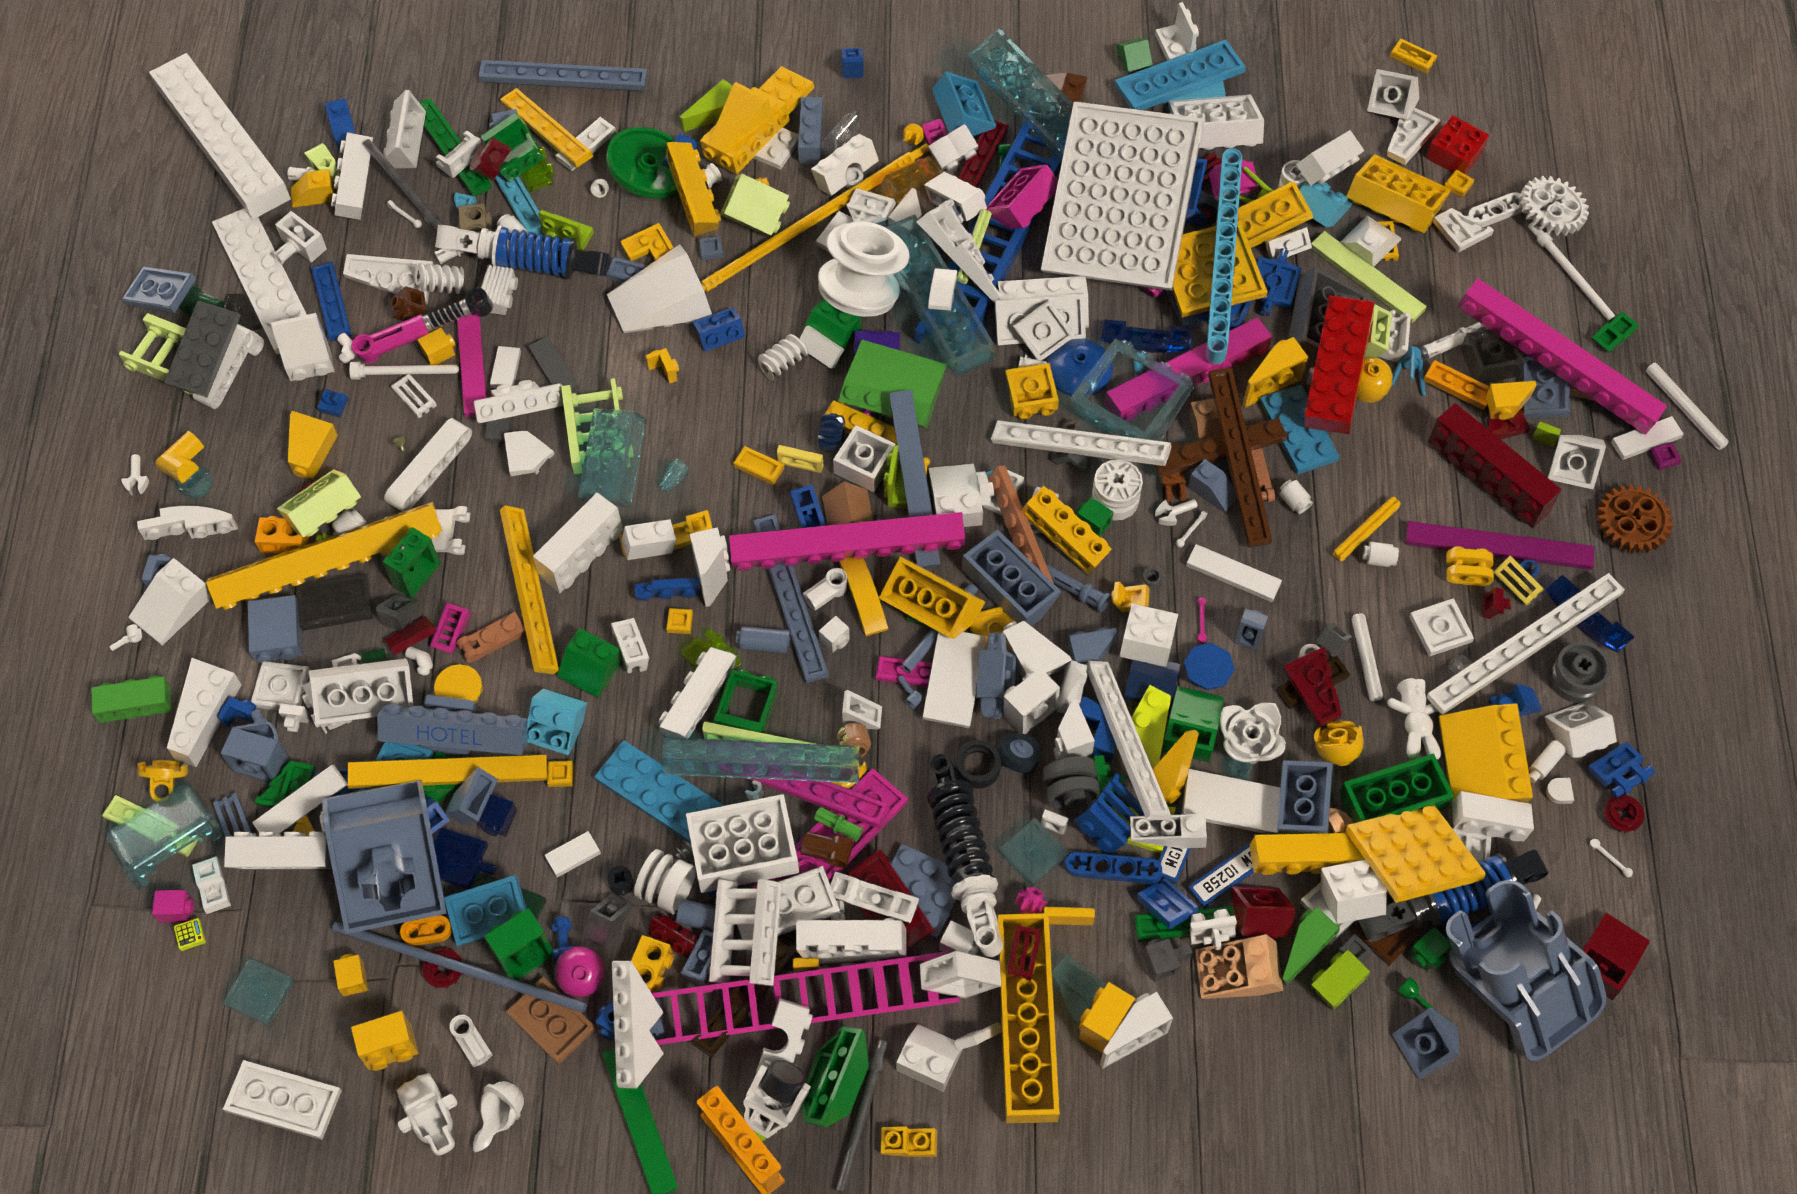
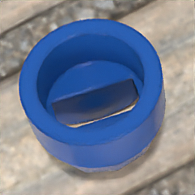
[1520,560,1540,578]

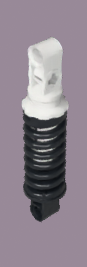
[927,753,1003,957]

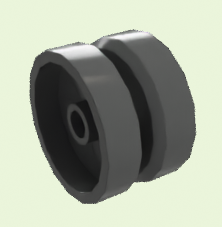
[1550,641,1611,703]
[1042,756,1101,810]

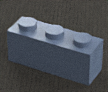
[798,97,823,164]

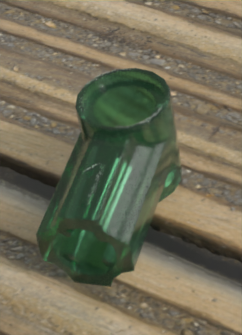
[178,285,225,314]

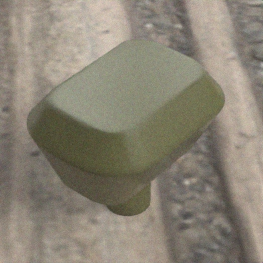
[392,436,407,451]

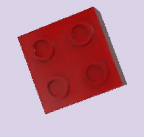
[1426,115,1489,175]

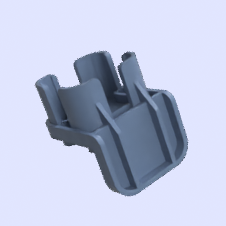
[1446,880,1607,1061]

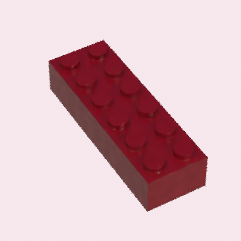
[1428,403,1562,528]

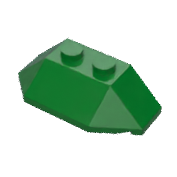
[801,1026,869,1128]

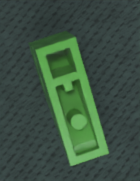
[1283,907,1340,986]

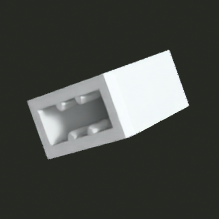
[1002,621,1072,679]

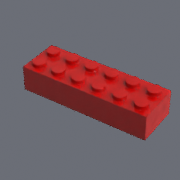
[1304,295,1375,434]

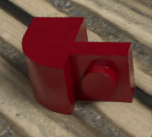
[470,137,511,180]

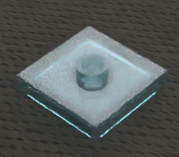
[999,818,1069,886]
[223,958,295,1026]

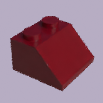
[1231,886,1295,939]

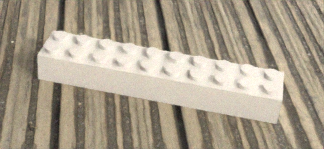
[149,53,291,219]

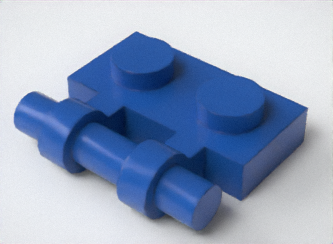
[1588,742,1655,798]

